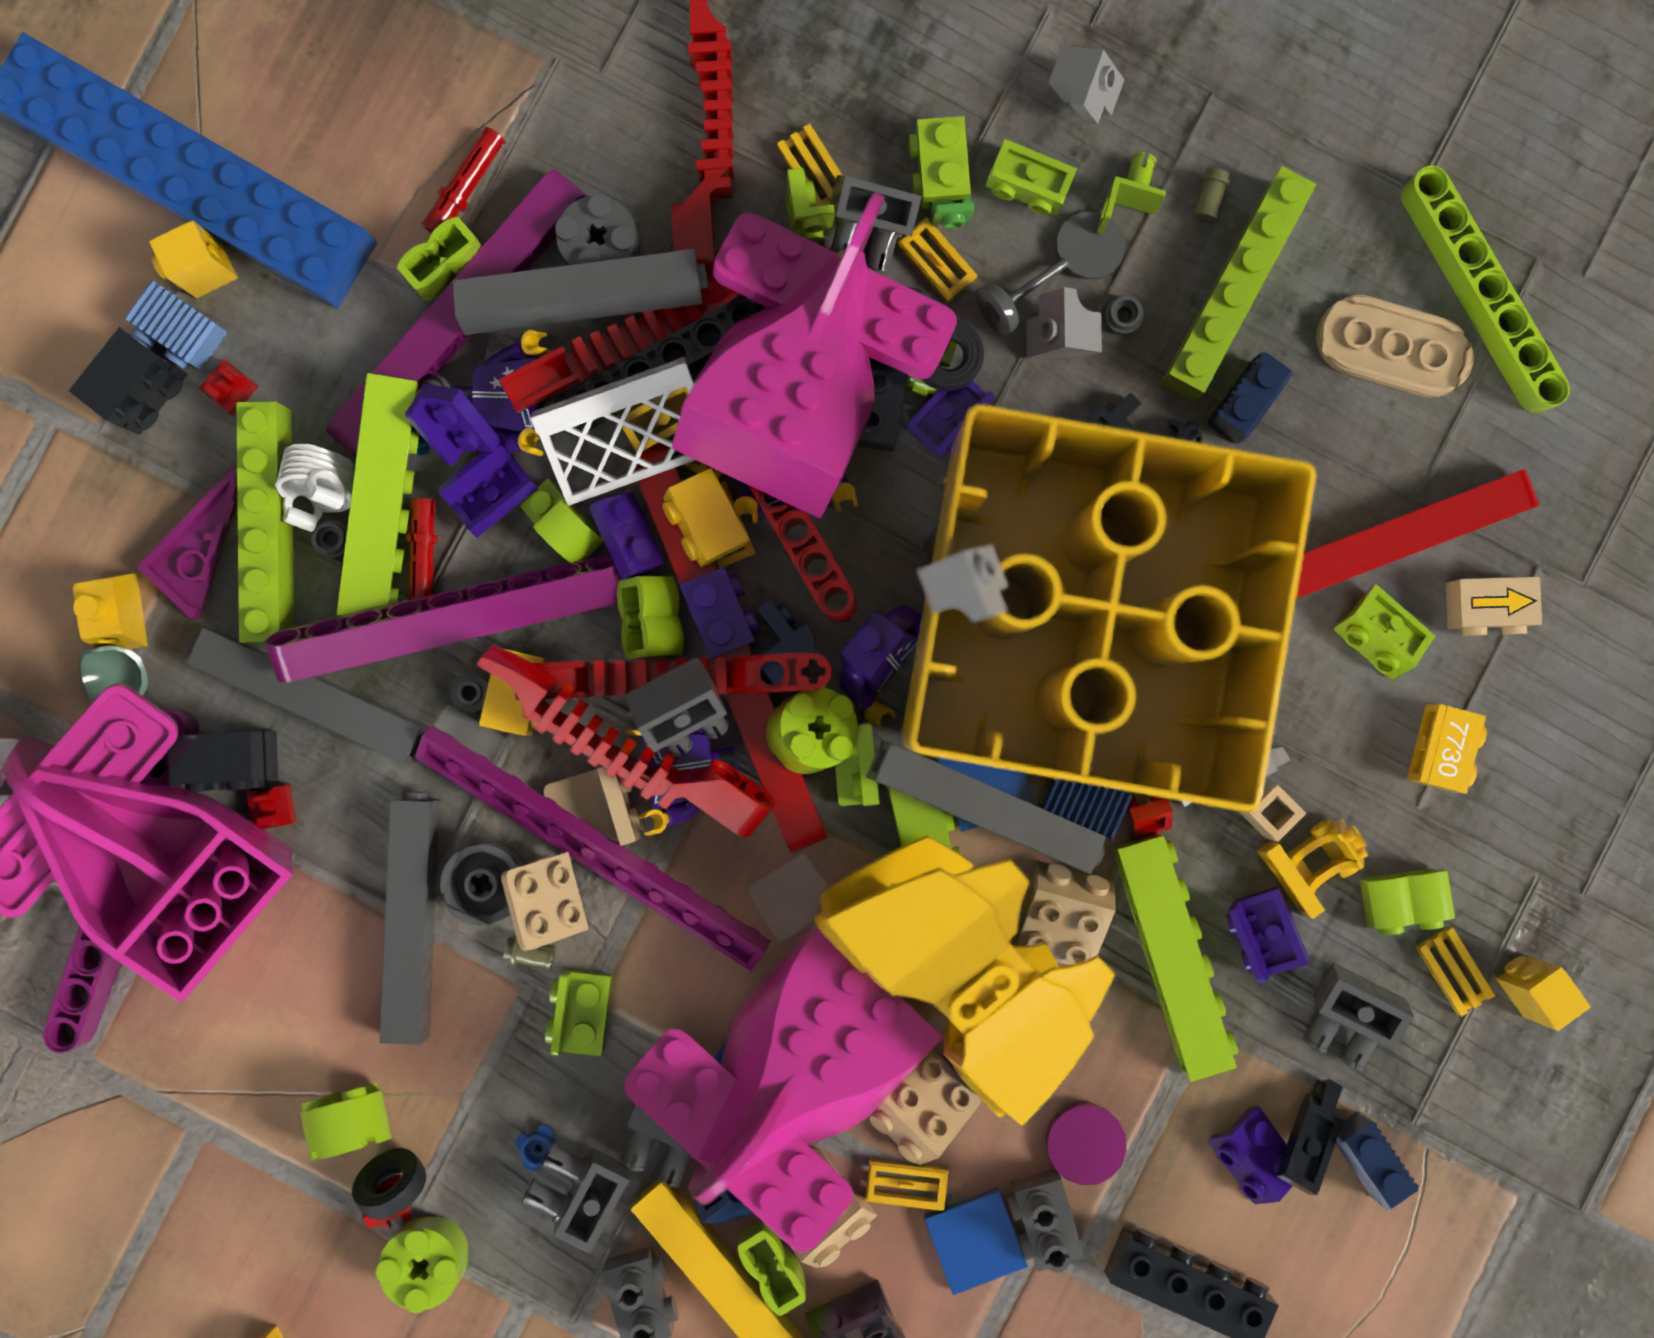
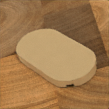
[1316,295,1474,397]

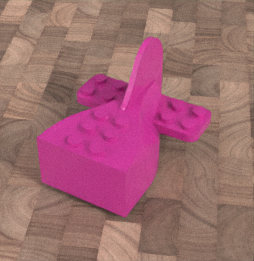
[672,192,957,519]
[0,683,293,1003]
[624,925,943,1253]

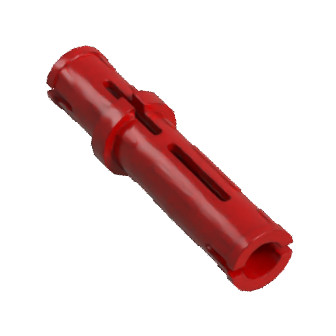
[421,126,506,234]
[406,498,438,600]

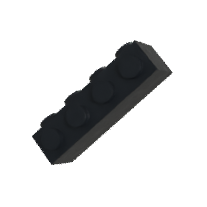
[856,287,922,452]
[1104,1227,1279,1338]

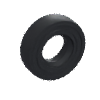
[921,318,984,391]
[352,1148,426,1220]

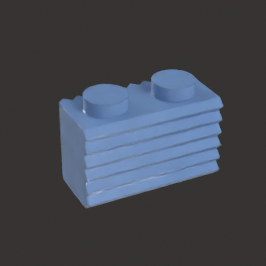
[124,279,227,369]

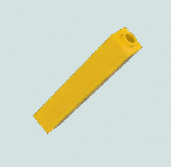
[630,1177,805,1338]

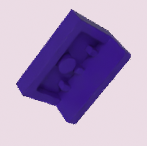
[905,381,996,460]
[437,443,538,538]
[589,492,665,580]
[680,567,760,660]
[1226,886,1310,984]
[1208,1106,1293,1204]

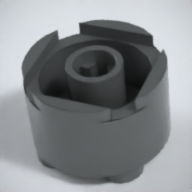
[555,193,640,265]
[440,841,528,926]

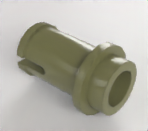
[1193,168,1231,222]
[503,937,556,971]

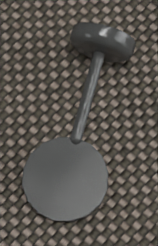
[976,212,1125,336]

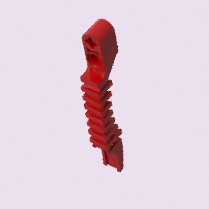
[671,0,735,274]
[499,270,742,414]
[476,645,775,838]
[515,653,833,700]

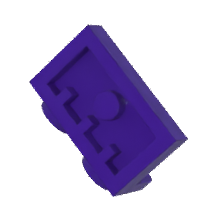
[405,384,502,465]

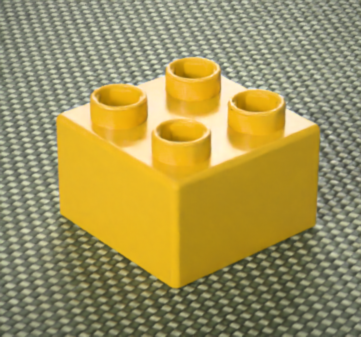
[901,404,1316,811]

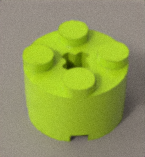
[766,688,858,774]
[300,1082,392,1161]
[376,1216,468,1314]

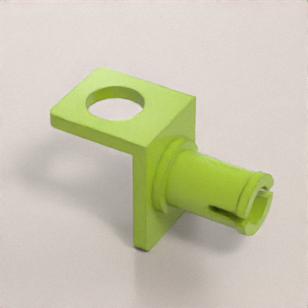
[1097,152,1166,235]

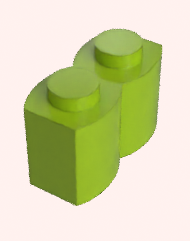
[397,217,482,301]
[617,576,684,660]
[1359,868,1455,935]
[738,1219,806,1316]

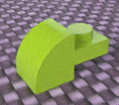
[520,478,604,563]

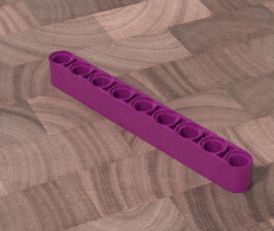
[326,169,587,457]
[264,554,622,682]
[43,710,199,1054]

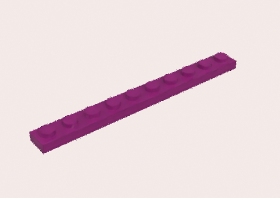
[415,725,771,971]

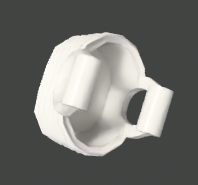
[275,443,355,532]

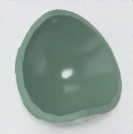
[79,645,148,703]

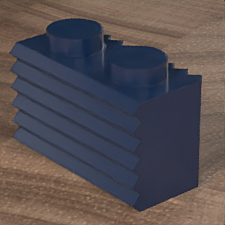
[1208,352,1294,445]
[1036,777,1133,840]
[1336,1112,1419,1210]

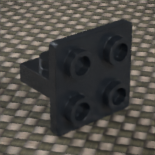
[805,1279,905,1338]

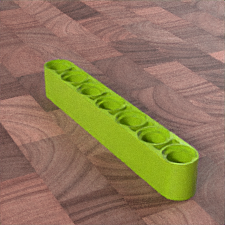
[1401,165,1570,414]

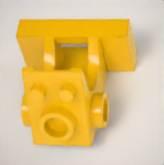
[1256,818,1368,920]

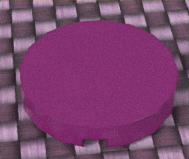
[1046,1103,1127,1185]

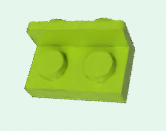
[785,168,835,244]
[1334,584,1435,680]
[835,723,879,806]
[545,969,613,1056]

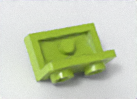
[908,116,971,209]
[985,139,1077,216]

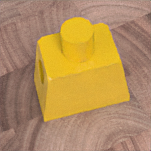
[73,573,148,650]

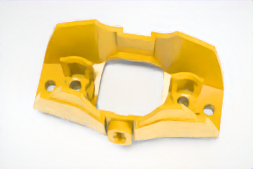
[814,836,1115,1126]

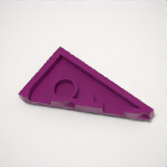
[136,467,238,620]

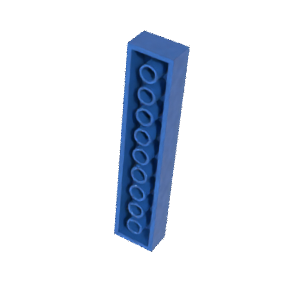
[0,32,377,309]

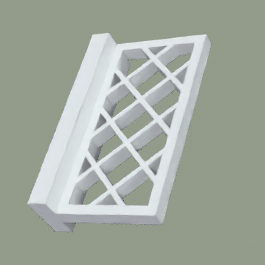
[531,357,695,506]

